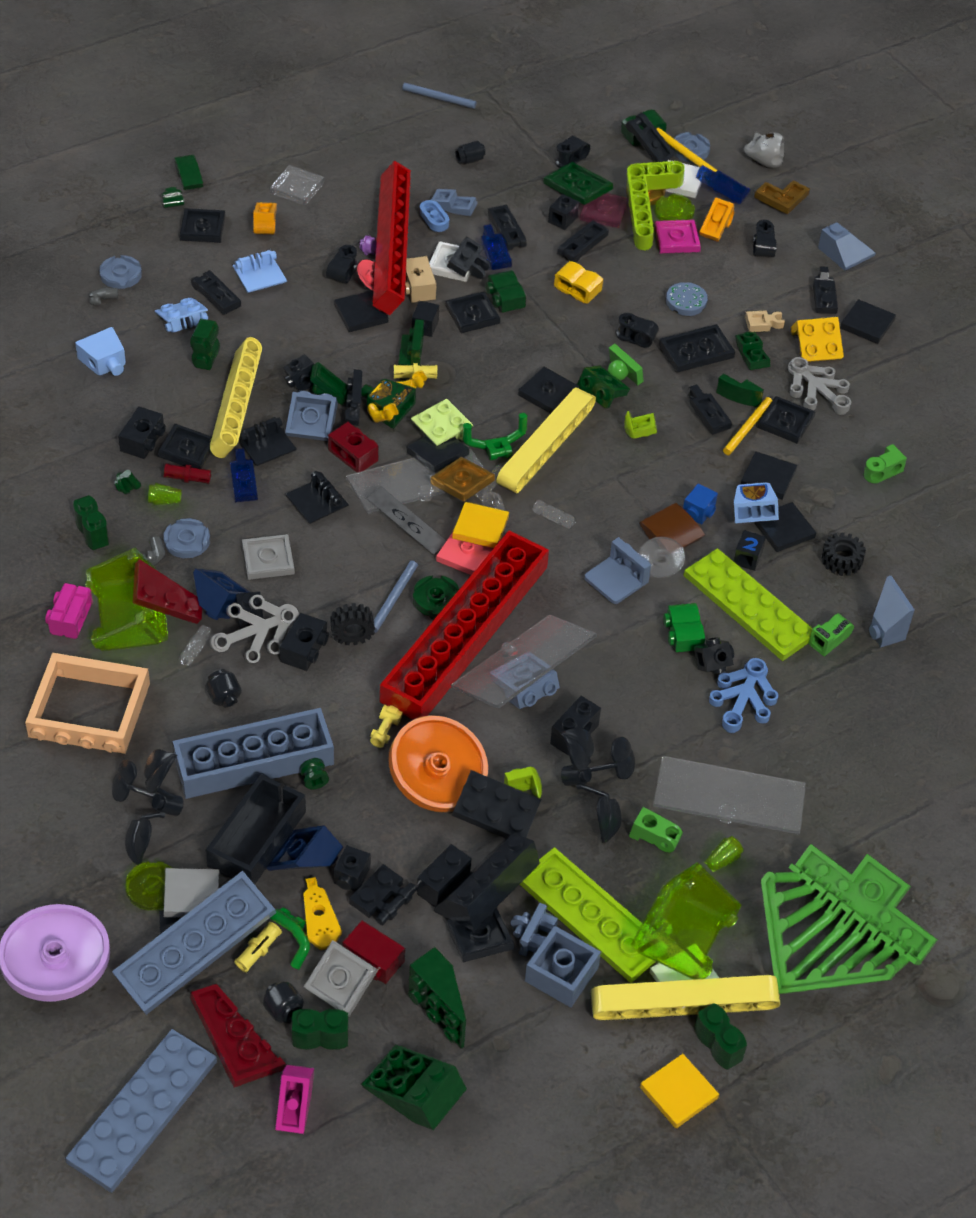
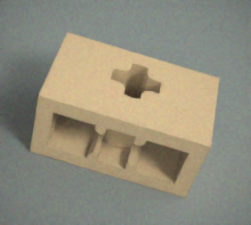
[405,256,436,303]

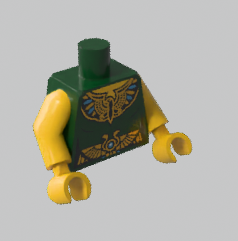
[361,370,427,429]

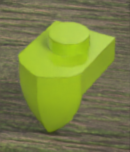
[624,411,657,439]
[504,767,542,798]

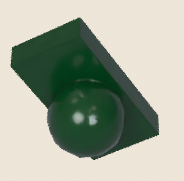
[310,362,348,405]

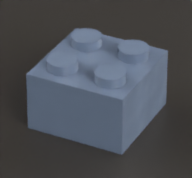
[525,926,601,1008]

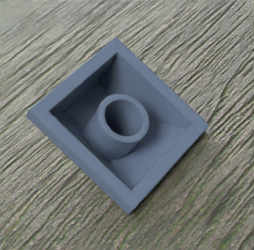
[818,222,875,271]
[869,576,914,647]

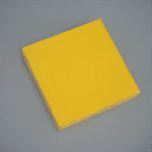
[452,502,509,548]
[640,1054,719,1129]

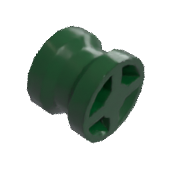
[300,758,329,790]

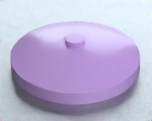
[0,904,110,1001]

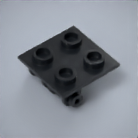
[238,417,297,466]
[286,471,349,524]

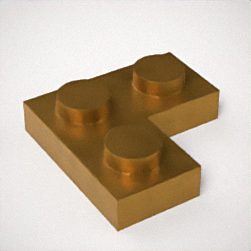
[754,180,810,214]

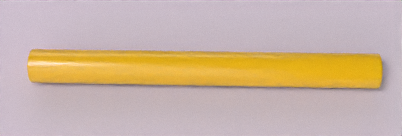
[657,127,720,178]
[723,397,772,455]

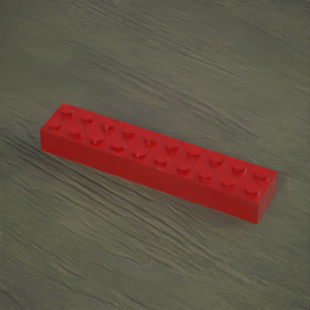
[380,530,549,720]

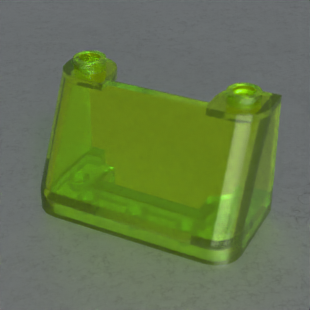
[85,548,168,651]
[631,862,742,980]

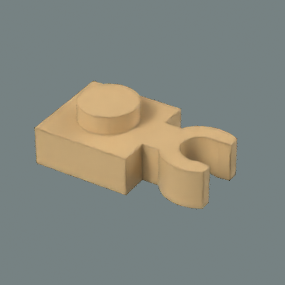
[745,311,785,332]

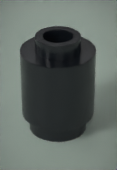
[455,140,486,165]

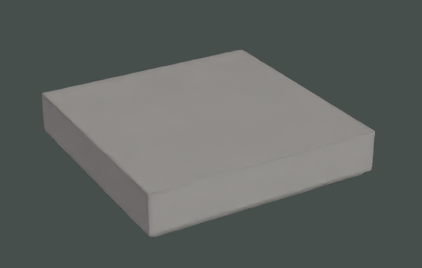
[242,534,295,580]
[164,868,219,917]
[303,940,378,1016]

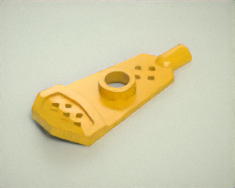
[304,877,342,950]

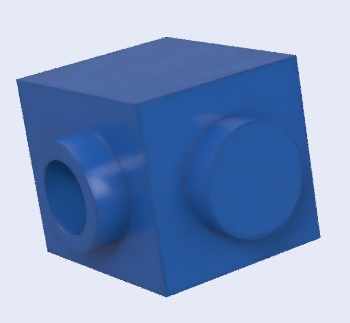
[683,483,718,525]

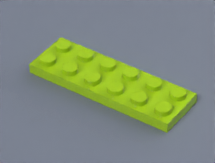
[684,548,813,661]
[519,847,669,983]

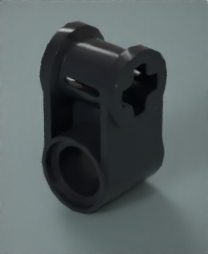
[555,135,591,168]
[753,220,776,257]
[326,245,358,284]
[616,313,659,348]

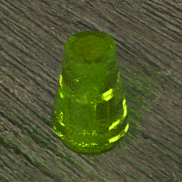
[148,483,182,506]
[705,836,744,872]

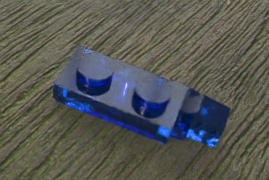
[696,165,751,204]
[481,224,512,270]
[230,448,258,503]

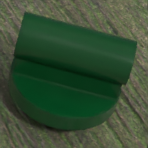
[162,187,184,208]
[114,470,141,495]

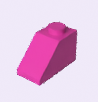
[276,1065,315,1134]

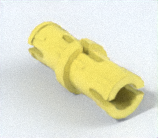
[394,363,437,379]
[234,922,282,972]

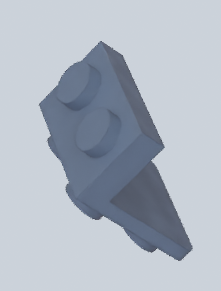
[585,537,651,604]

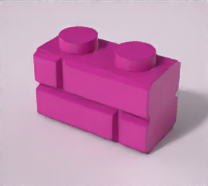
[45,583,93,639]

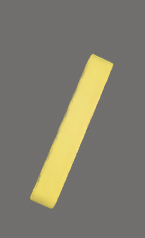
[210,337,262,458]
[496,387,596,493]
[591,975,781,1020]

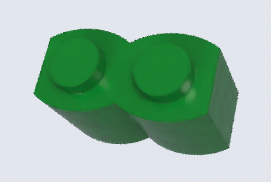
[663,603,705,652]

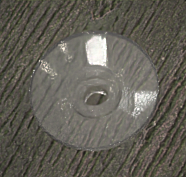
[639,537,685,578]

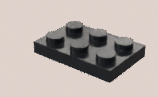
[659,324,735,373]
[452,770,542,838]

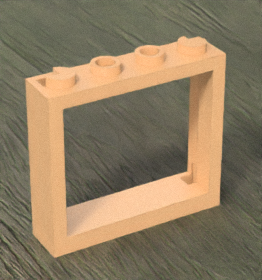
[25,653,150,754]

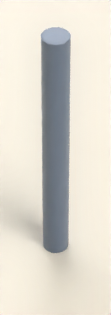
[403,83,477,109]
[374,560,418,633]

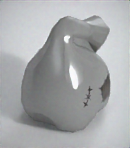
[744,132,784,168]

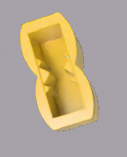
[554,261,603,304]

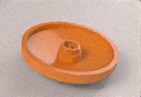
[389,716,488,812]

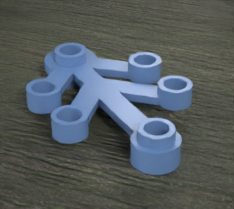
[709,658,778,733]

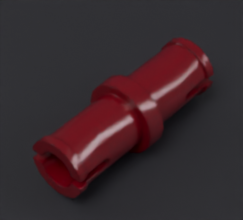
[164,463,211,484]

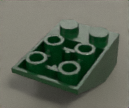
[408,947,466,1049]
[361,1044,467,1130]

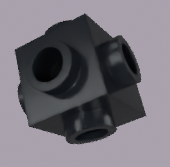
[283,354,314,392]
[694,637,734,673]

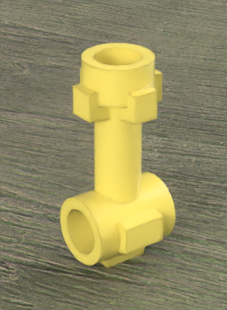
[370,705,403,748]

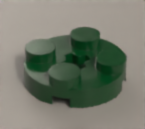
[413,575,459,620]

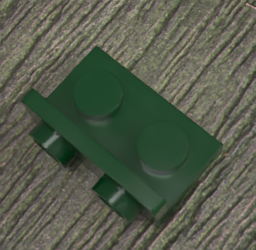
[398,320,424,365]
[577,365,630,408]

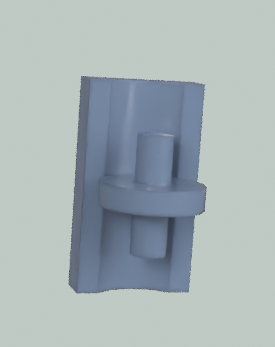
[510,903,558,956]

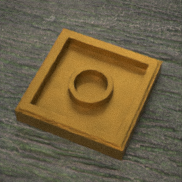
[430,457,495,501]

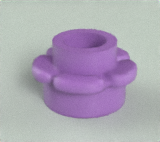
[360,236,377,256]

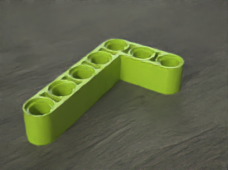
[626,161,685,250]

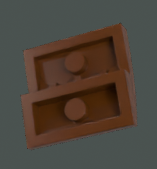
[639,503,705,557]

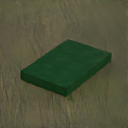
[543,162,613,205]

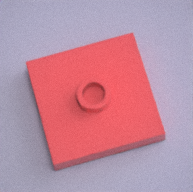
[436,532,494,575]

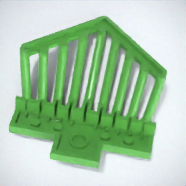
[761,844,938,994]

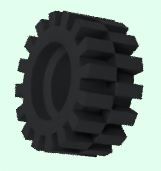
[821,533,866,576]
[330,603,375,646]

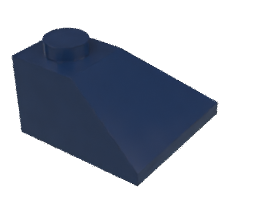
[193,568,249,620]
[267,825,343,871]

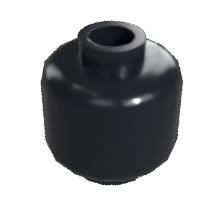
[205,669,242,708]
[263,982,304,1023]

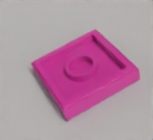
[654,220,701,253]

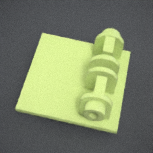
[411,399,473,446]

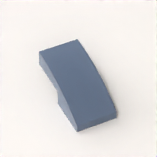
[431,189,477,216]

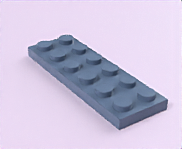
[112,871,276,1015]
[65,1029,217,1193]

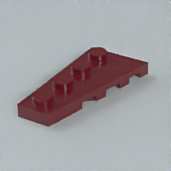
[190,984,286,1087]

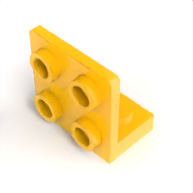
[791,317,844,362]

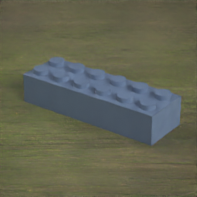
[173,708,334,799]

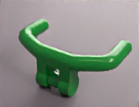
[463,413,527,461]
[269,907,310,970]

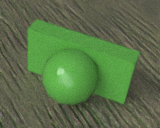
[608,344,644,385]

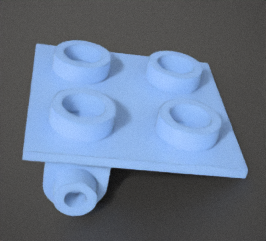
[233,250,287,293]
[155,298,208,333]

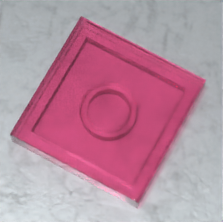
[580,193,628,228]

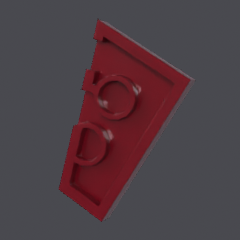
[133,559,202,624]

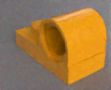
[700,197,734,242]
[253,202,277,234]

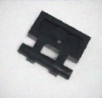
[349,864,417,925]

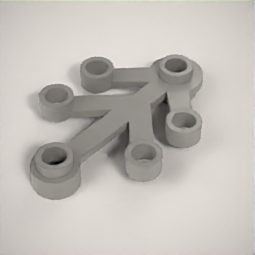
[788,357,851,415]
[210,595,299,664]

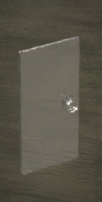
[346,444,485,514]
[451,614,597,709]
[653,756,806,835]

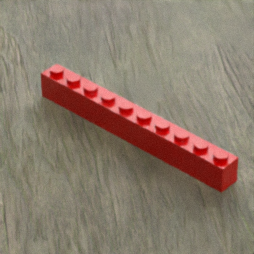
[373,160,411,315]

